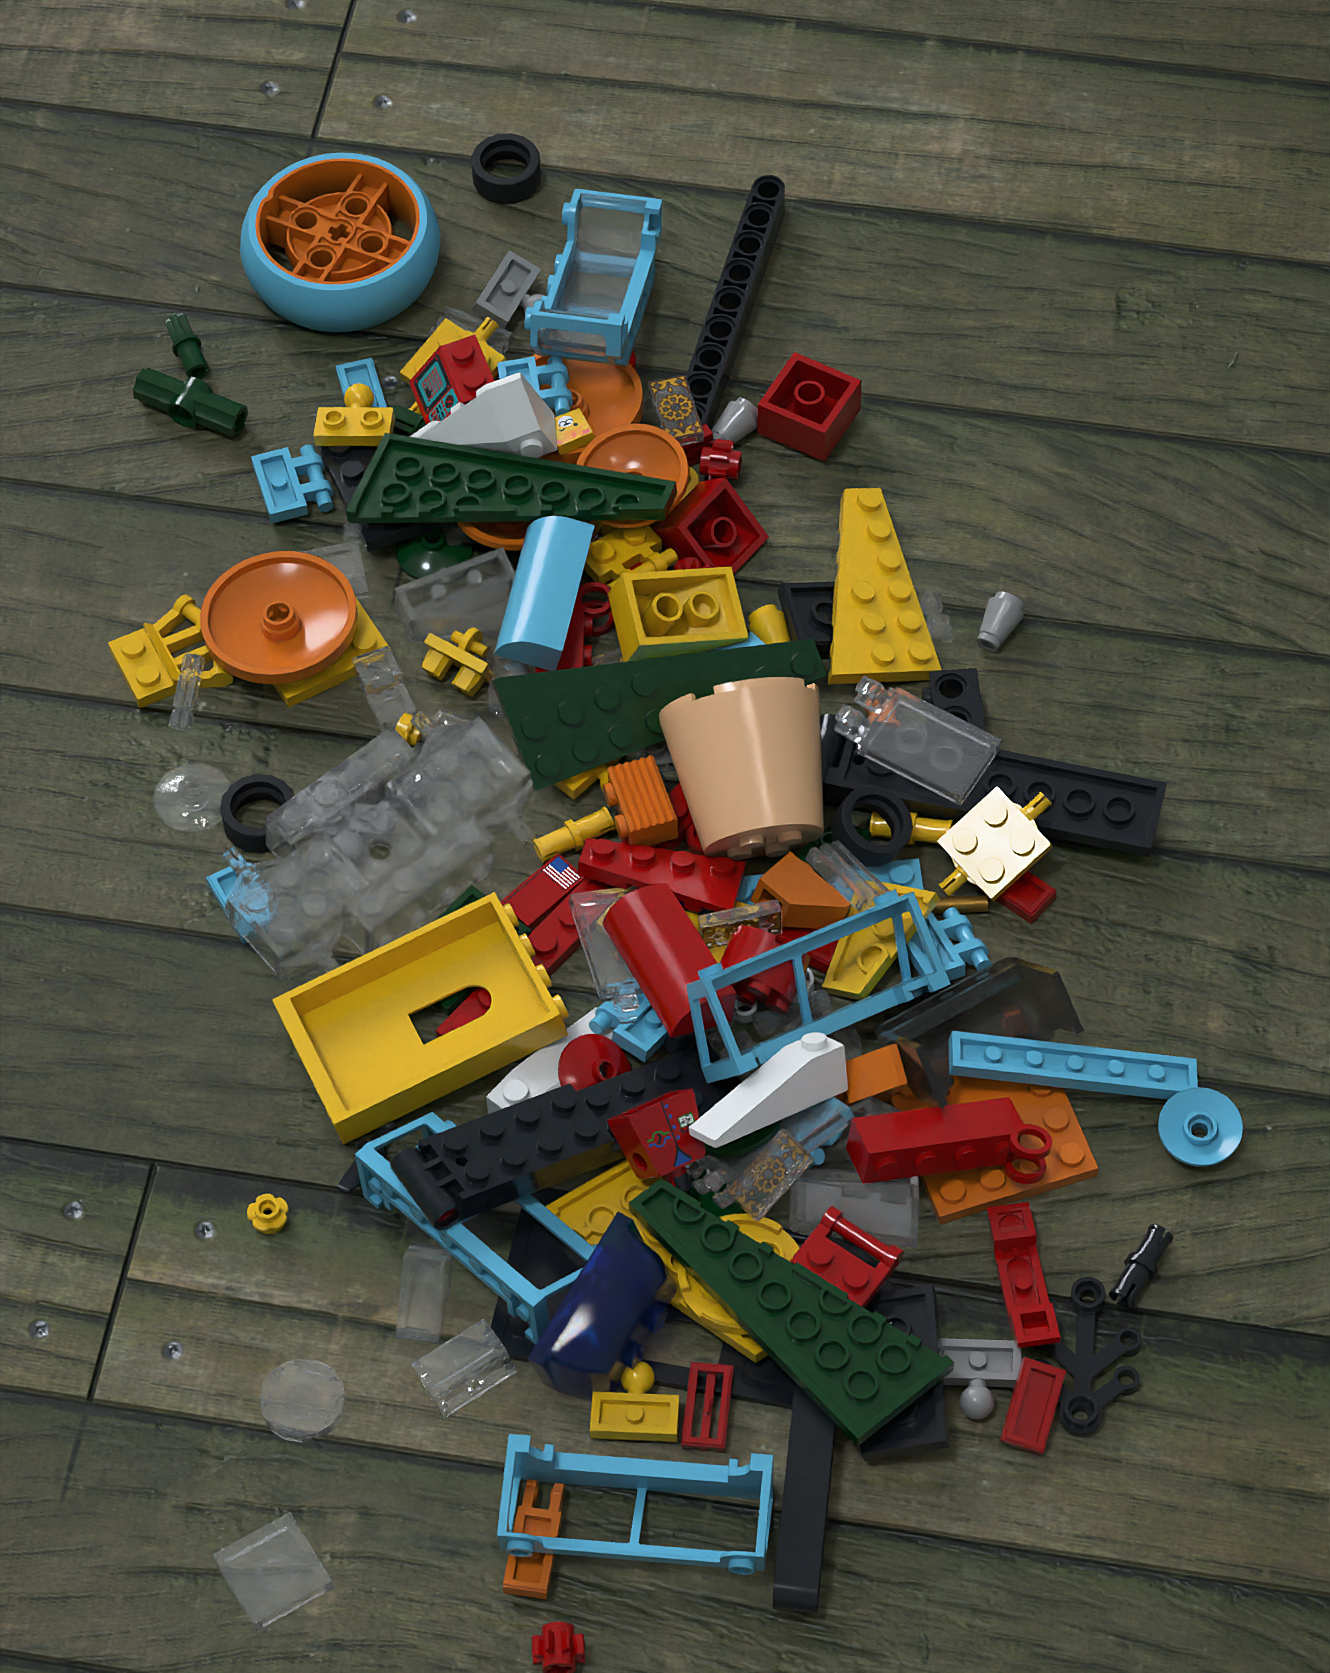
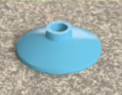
[1158,1087,1243,1167]

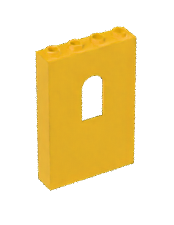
[272,892,569,1145]

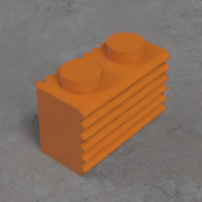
[603,755,678,846]

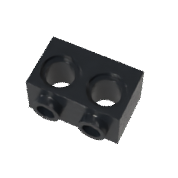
[922,668,986,746]

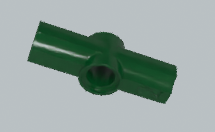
[133,367,248,437]

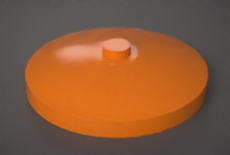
[530,345,644,464]
[200,551,358,684]

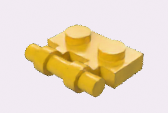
[584,525,678,588]

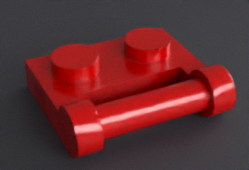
[790,1206,904,1308]

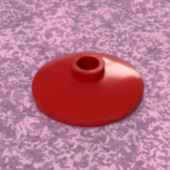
[558,1034,631,1091]

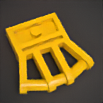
[108,594,233,709]

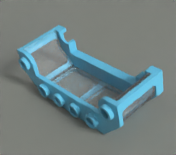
[524,189,663,367]

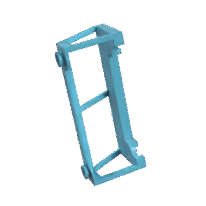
[686,889,950,1083]
[355,1112,613,1348]
[497,1434,775,1575]

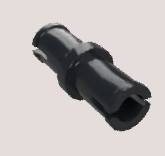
[1109,1224,1174,1308]

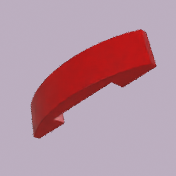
[987,1202,1060,1348]

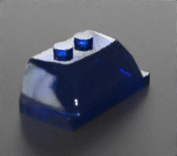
[528,1212,678,1398]

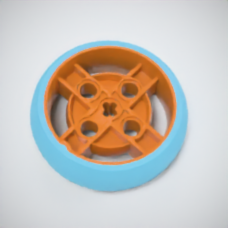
[240,153,440,332]

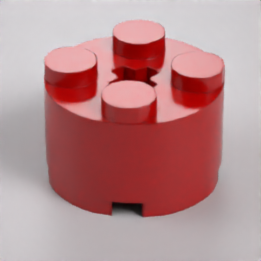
[719,925,811,1014]

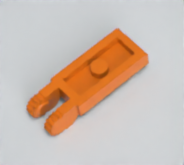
[503,1479,565,1599]

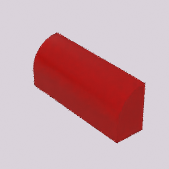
[602,882,737,1038]

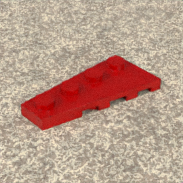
[578,838,746,923]

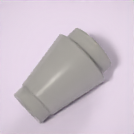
[711,397,758,444]
[976,591,1024,652]

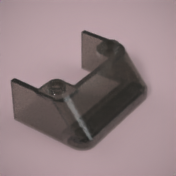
[874,957,1084,1109]

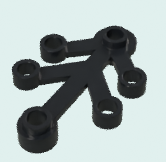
[1032,1277,1142,1435]

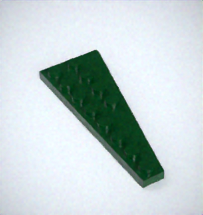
[346,433,677,523]
[491,638,827,791]
[629,1178,954,1447]

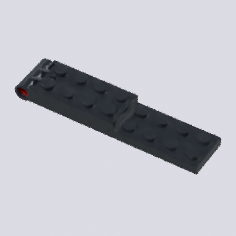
[820,714,1167,857]
[390,1041,741,1230]

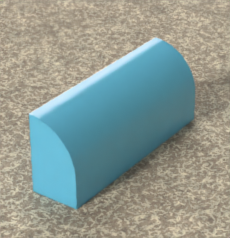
[494,516,595,671]

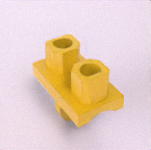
[421,627,498,697]

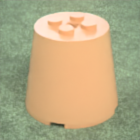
[659,677,824,860]

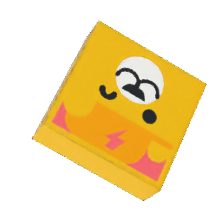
[555,408,594,455]

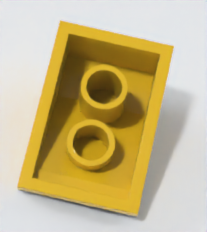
[608,567,749,662]

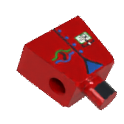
[607,1088,706,1192]

